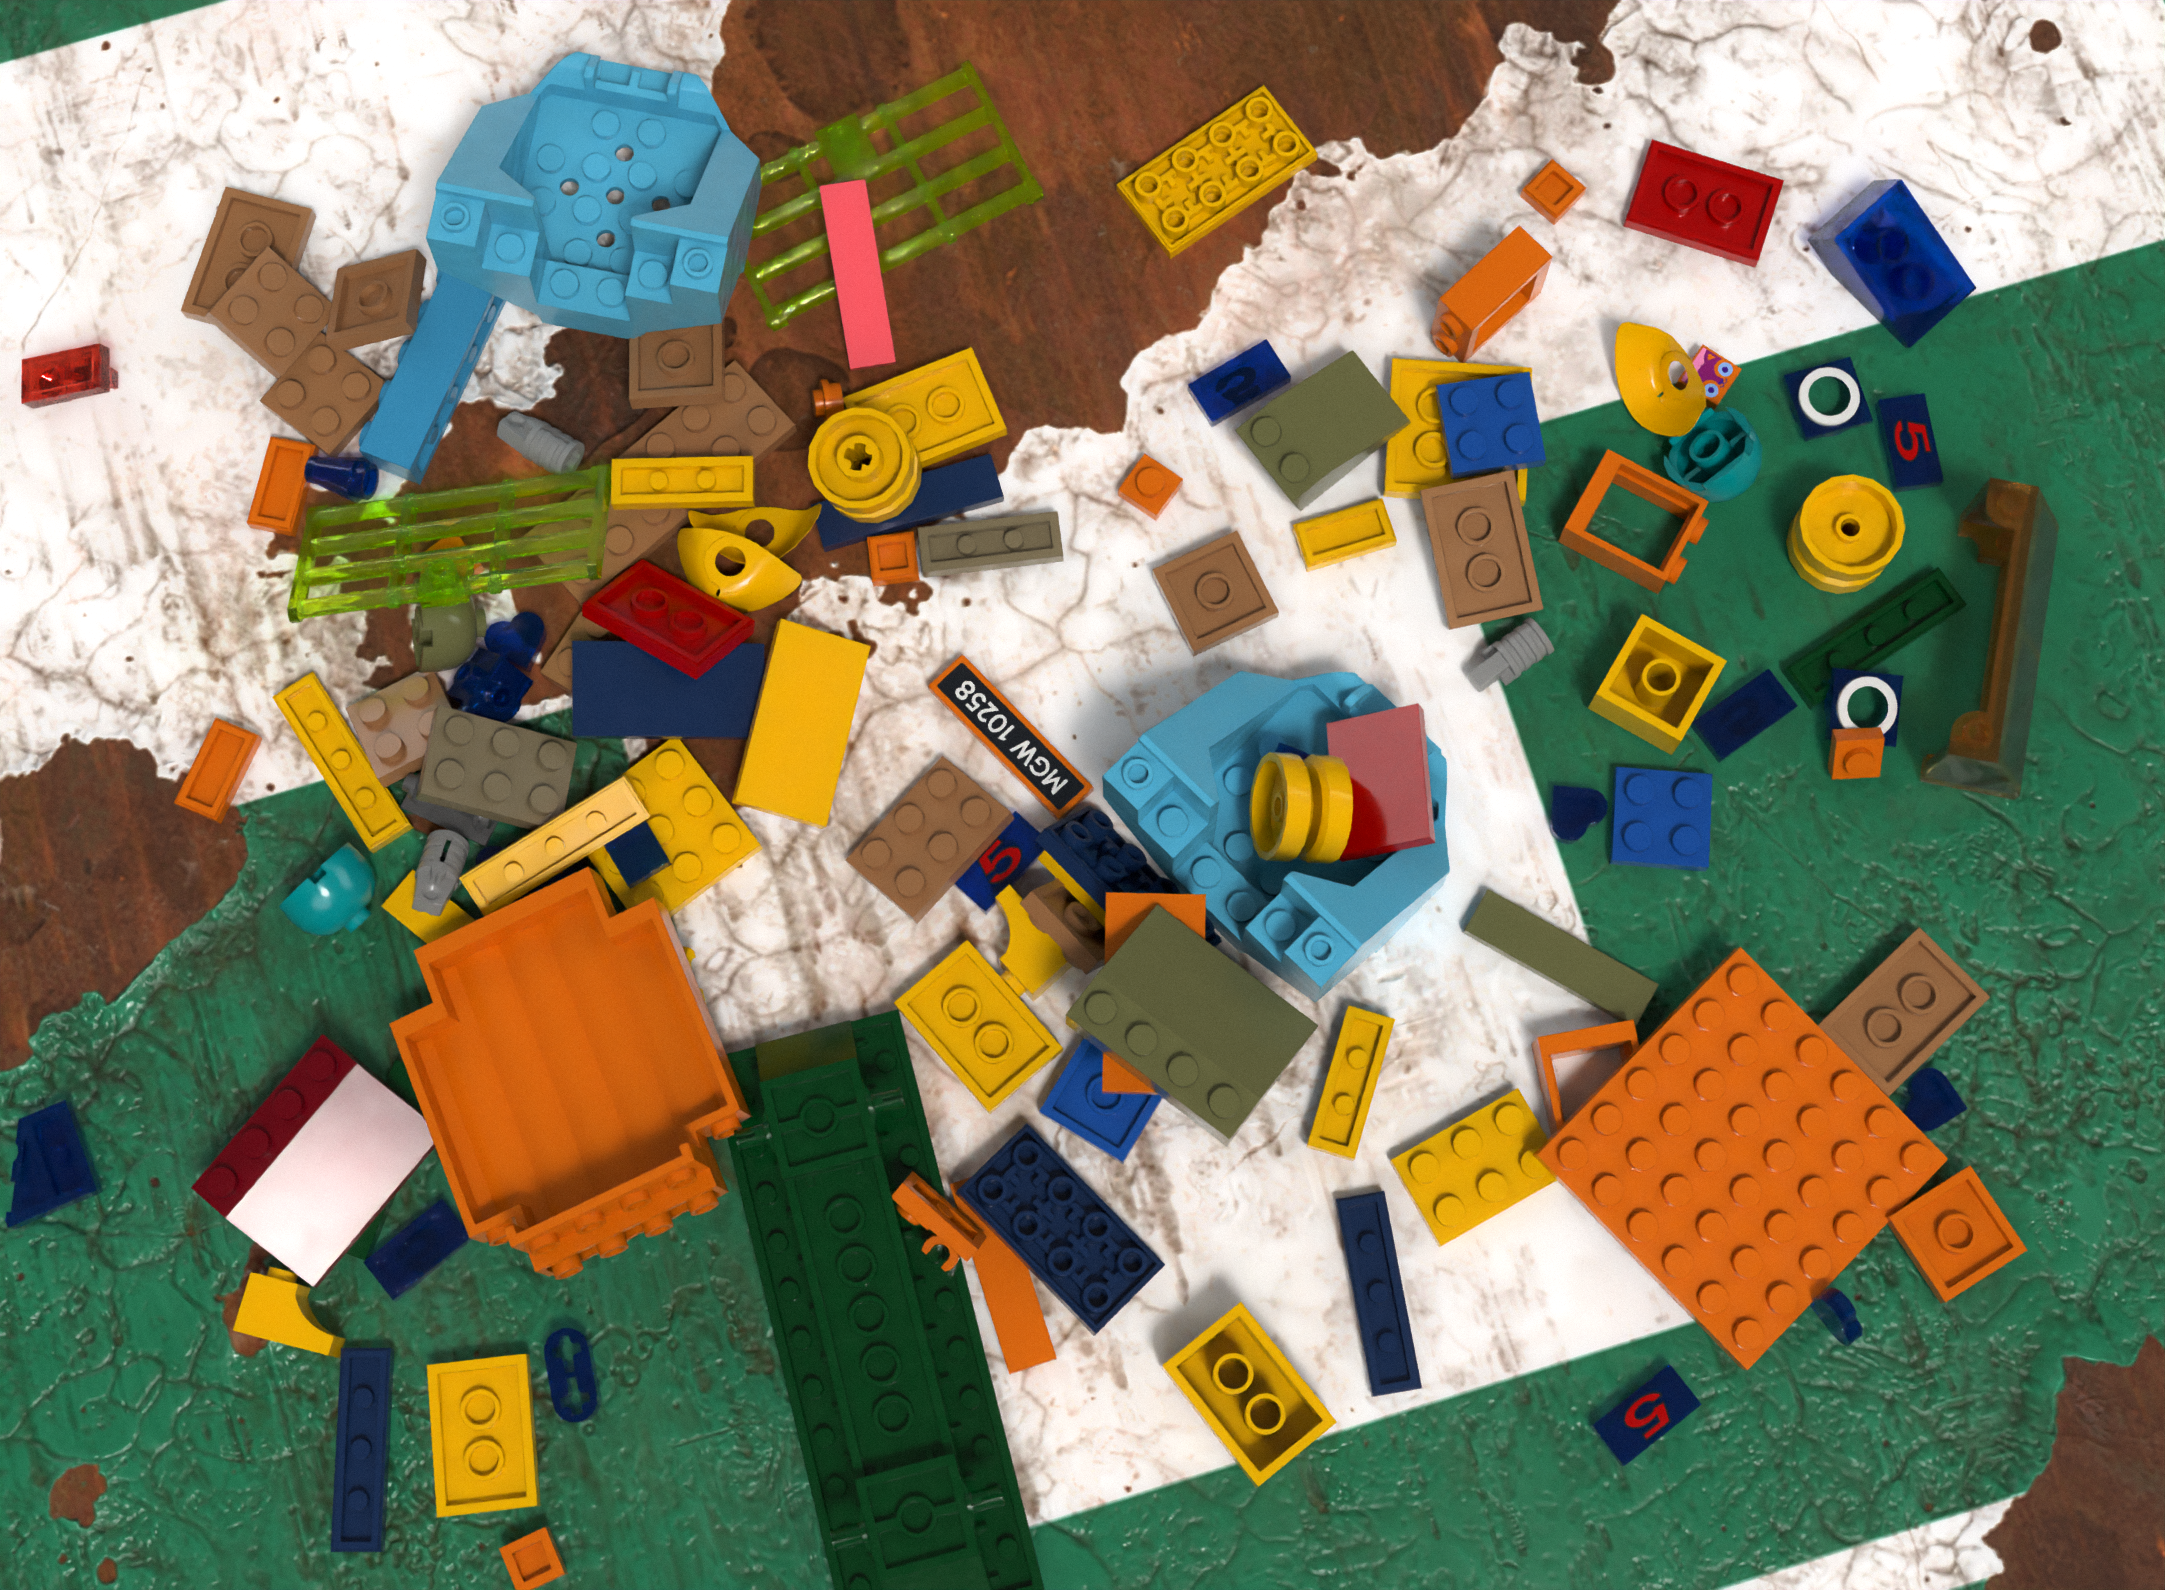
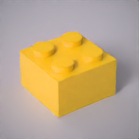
[1588,614,1727,755]

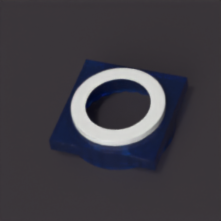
[1782,357,1873,442]
[1824,668,1903,747]

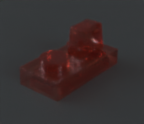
[21,343,118,409]

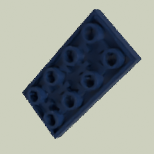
[571,641,765,740]
[1036,805,1222,948]
[955,1123,1165,1336]

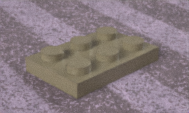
[416,705,577,830]

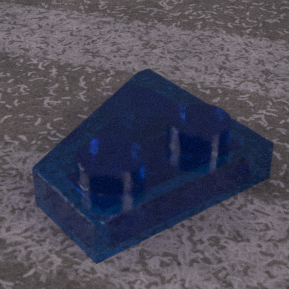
[5,1100,103,1230]

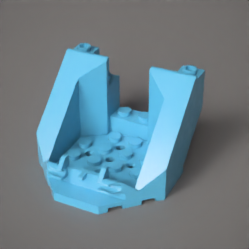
[426,52,762,339]
[1102,671,1450,1003]

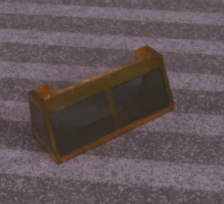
[1920,477,2059,800]

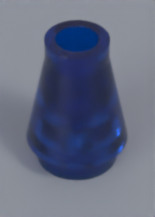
[304,455,379,503]

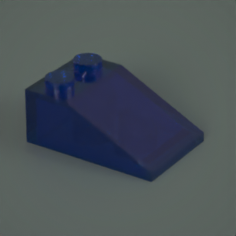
[1807,179,1976,348]

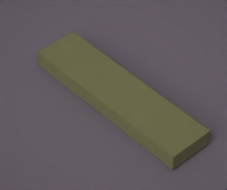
[1463,889,1659,1027]

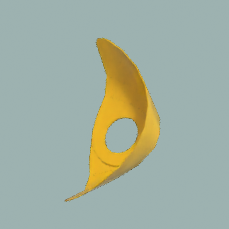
[1615,322,1706,437]
[688,503,822,565]
[677,528,802,614]

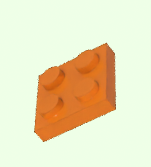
[1887,1165,2027,1304]

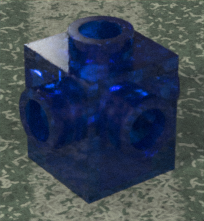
[447,647,534,723]

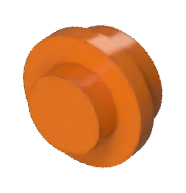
[812,379,844,422]

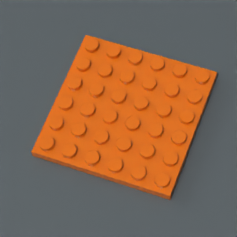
[1533,947,1948,1370]

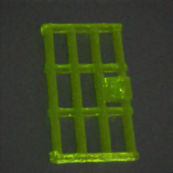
[743,60,1044,333]
[287,463,612,623]

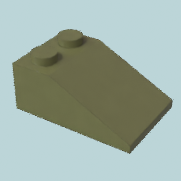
[1235,350,1411,511]

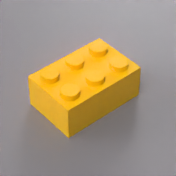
[1161,1302,1337,1488]

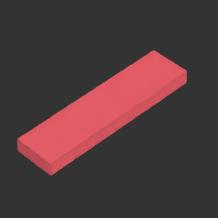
[819,179,896,371]

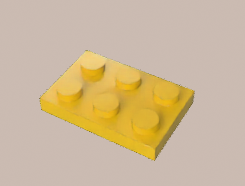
[843,347,1007,468]
[894,940,1063,1115]
[1390,1088,1557,1248]
[427,1354,541,1518]

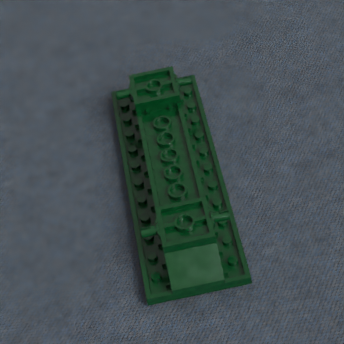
[726,1009,1045,1590]

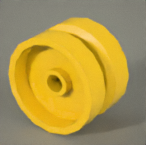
[808,407,922,523]
[1786,474,1905,594]
[1249,752,1353,864]

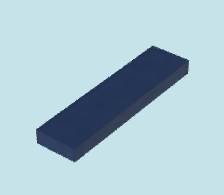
[811,454,1004,552]
[1335,1191,1422,1397]
[331,1348,394,1552]

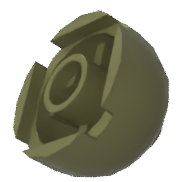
[411,577,486,673]

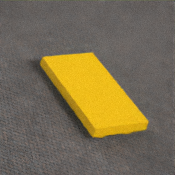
[1116,85,1318,259]
[732,618,871,829]

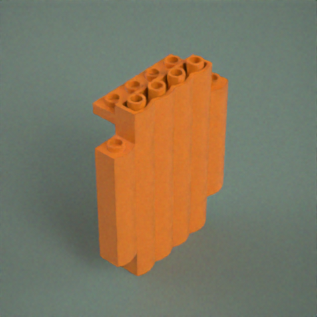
[389,866,752,1280]

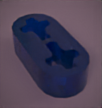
[544,1328,601,1423]

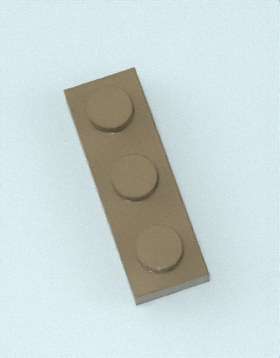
[918,511,1064,578]

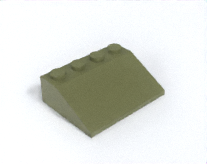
[1065,904,1318,1146]

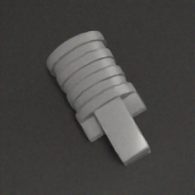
[497,411,585,480]
[1468,617,1554,692]
[412,830,470,916]

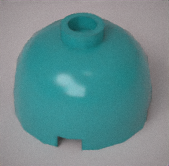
[1664,407,1763,503]
[279,842,376,936]

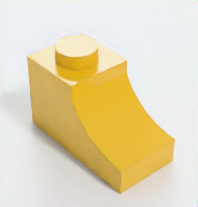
[995,884,1072,1002]
[233,1266,346,1358]

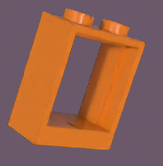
[1430,225,1552,363]
[1558,449,1710,594]
[1531,1019,1639,1136]

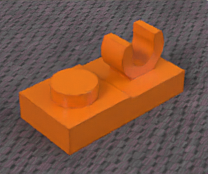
[892,1171,987,1272]

